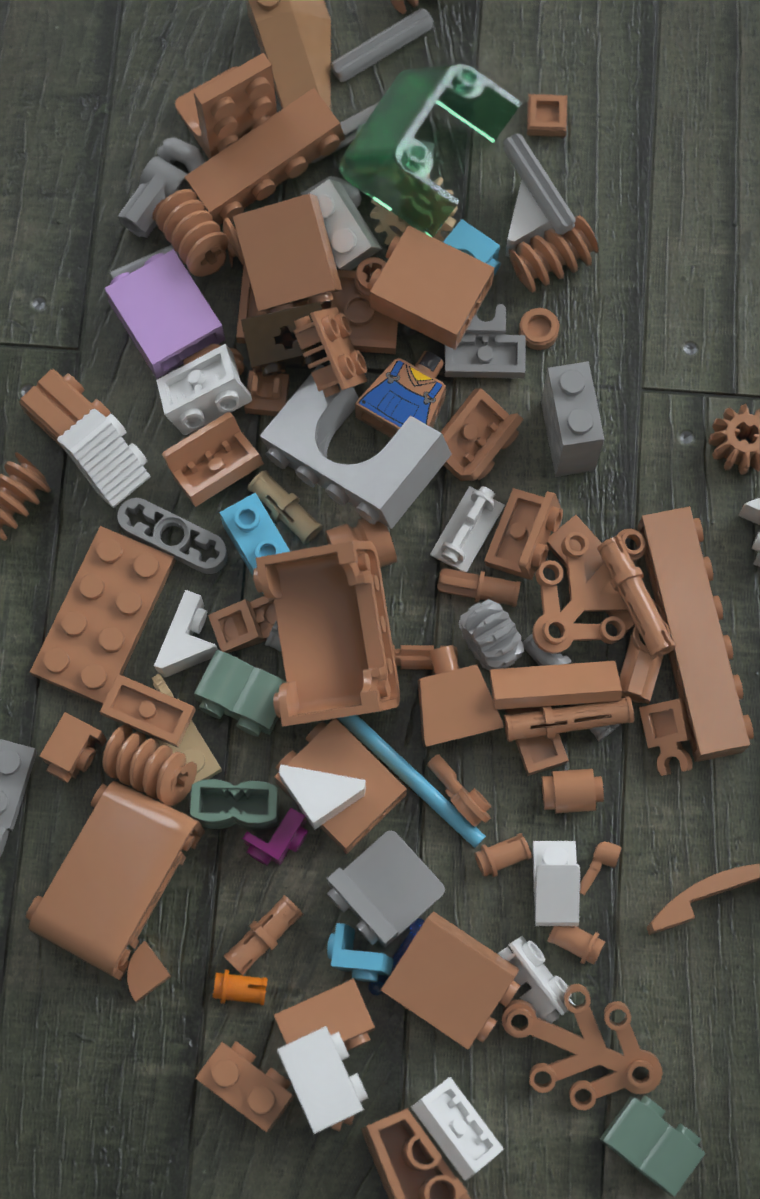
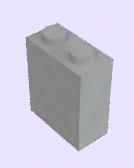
[541,361,604,477]

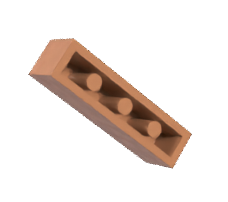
[184,88,345,225]

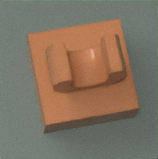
[244,370,290,416]

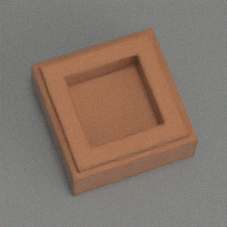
[527,94,567,137]

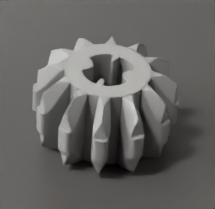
[459,599,524,671]

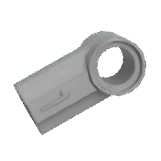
[118,156,190,238]

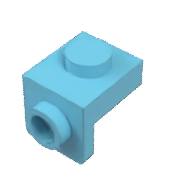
[327,923,393,982]

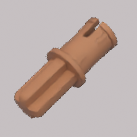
[437,568,521,607]

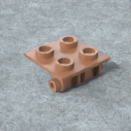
[293,307,367,398]

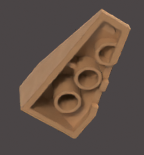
[246,0,331,110]

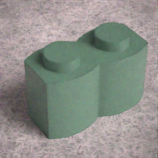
[194,649,286,737]
[190,779,280,831]
[599,1096,705,1197]

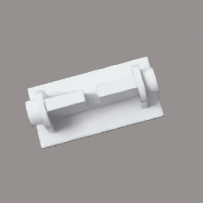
[430,486,505,572]
[498,936,575,1023]

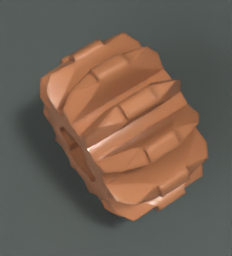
[708,404,760,475]

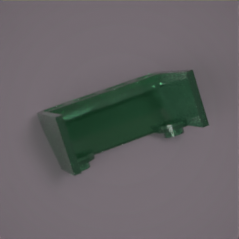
[339,64,522,238]

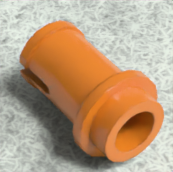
[213,969,267,1006]

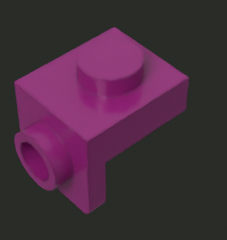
[242,808,309,866]

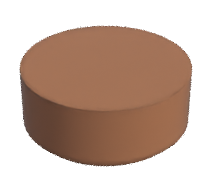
[519,308,559,350]

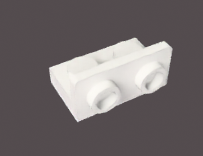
[156,344,252,435]
[411,1077,504,1181]

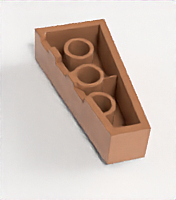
[361,1108,471,1199]

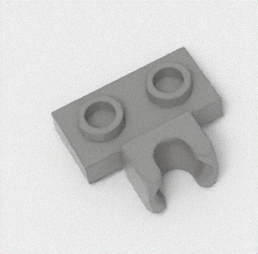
[445,304,525,378]

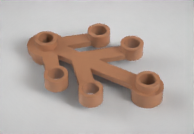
[532,529,650,654]
[502,984,662,1110]

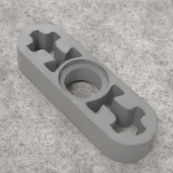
[117,498,228,574]

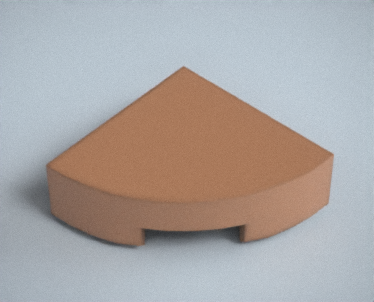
[127,941,172,1003]

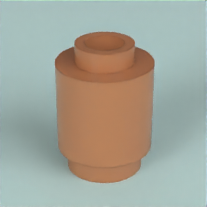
[542,768,604,814]

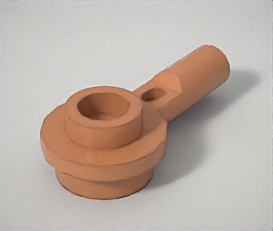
[427,755,491,827]

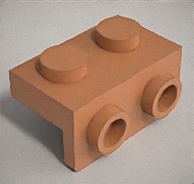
[440,388,523,481]
[162,412,264,507]
[484,488,563,580]

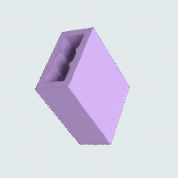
[104,249,225,379]

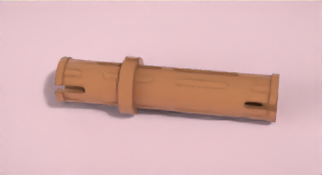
[597,536,676,659]
[504,696,634,742]

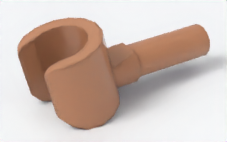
[580,841,621,896]

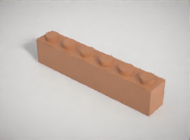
[637,506,754,762]

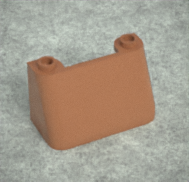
[253,540,400,726]
[26,781,205,981]

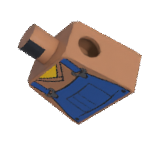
[355,351,446,438]

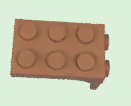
[175,53,277,159]

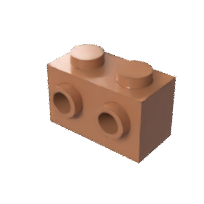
[195,1041,295,1132]

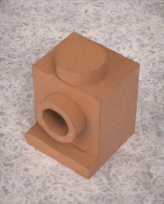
[40,712,107,783]

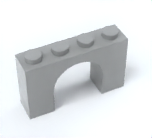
[260,364,452,529]

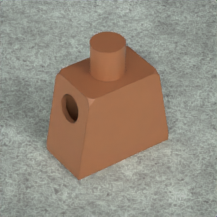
[418,645,504,747]

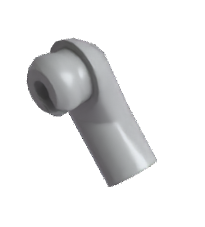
[157,137,205,173]

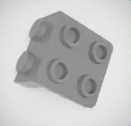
[327,831,445,948]

